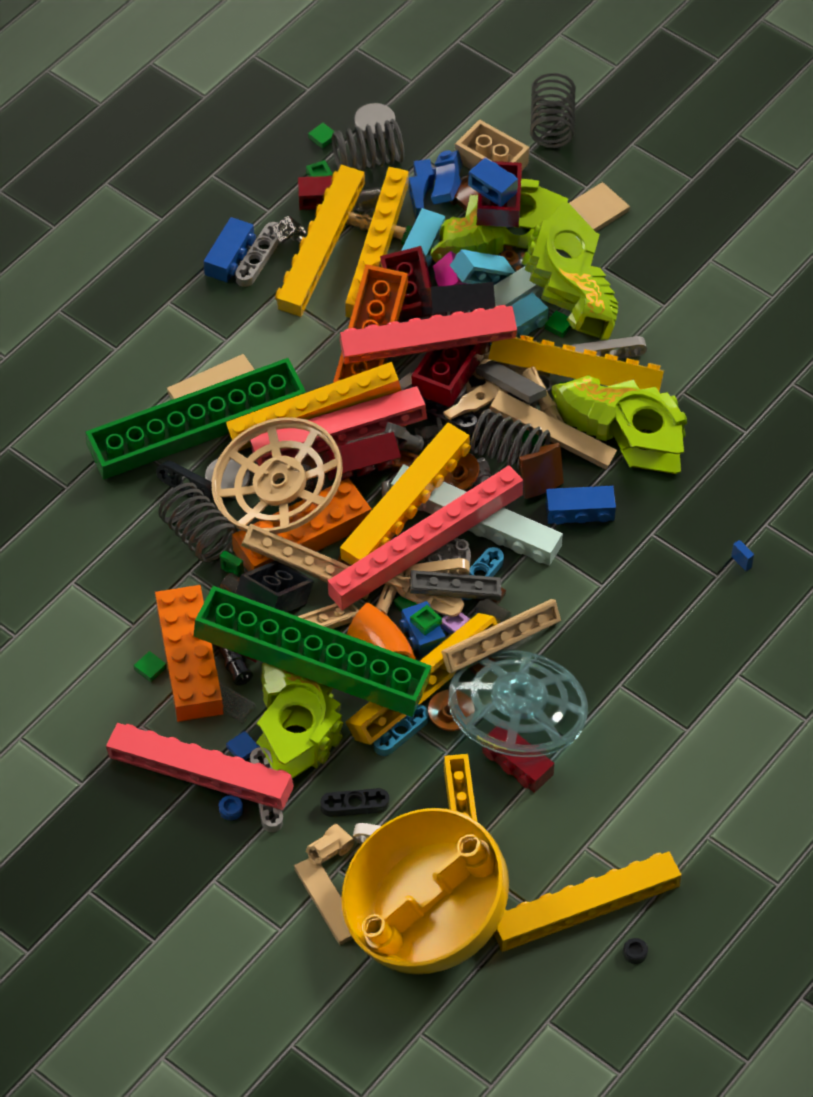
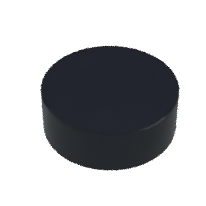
[623,938,648,964]

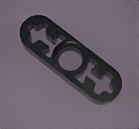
[424,400,477,435]
[156,461,213,502]
[320,788,389,817]

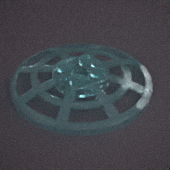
[448,650,588,757]

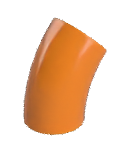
[347,603,416,660]

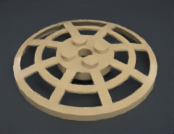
[212,417,343,534]

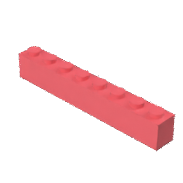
[340,305,517,364]
[250,386,427,466]
[106,723,294,810]

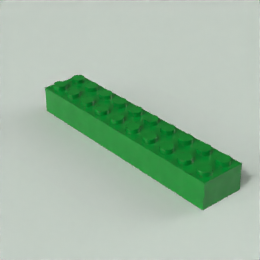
[86,358,306,480]
[193,586,432,717]

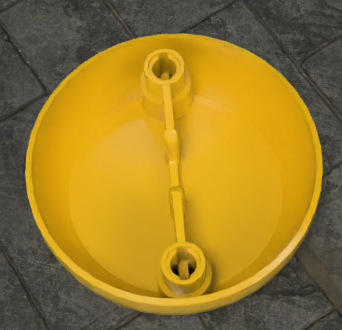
[341,808,509,974]

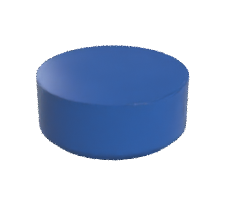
[219,795,243,820]

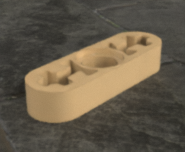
[405,558,470,577]

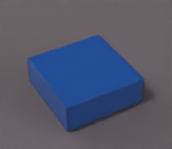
[731,540,754,571]
[226,731,259,760]

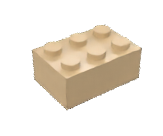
[455,119,529,170]

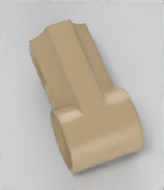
[306,824,355,864]

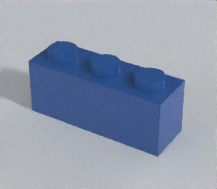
[203,217,256,282]
[546,486,616,524]

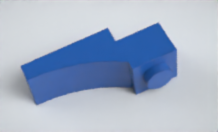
[431,150,463,204]
[409,159,436,221]

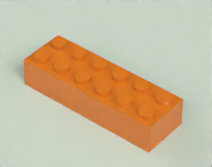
[333,264,408,383]
[232,478,372,572]
[155,585,223,722]

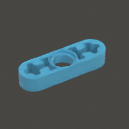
[462,547,504,600]
[374,704,429,756]

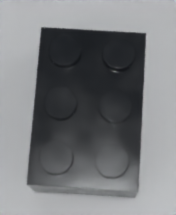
[420,282,496,318]
[235,561,314,613]

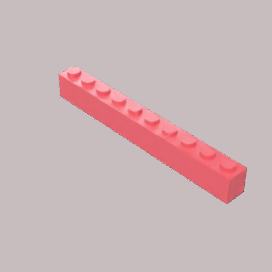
[328,465,523,610]

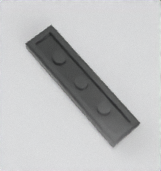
[476,360,547,403]
[410,570,502,601]

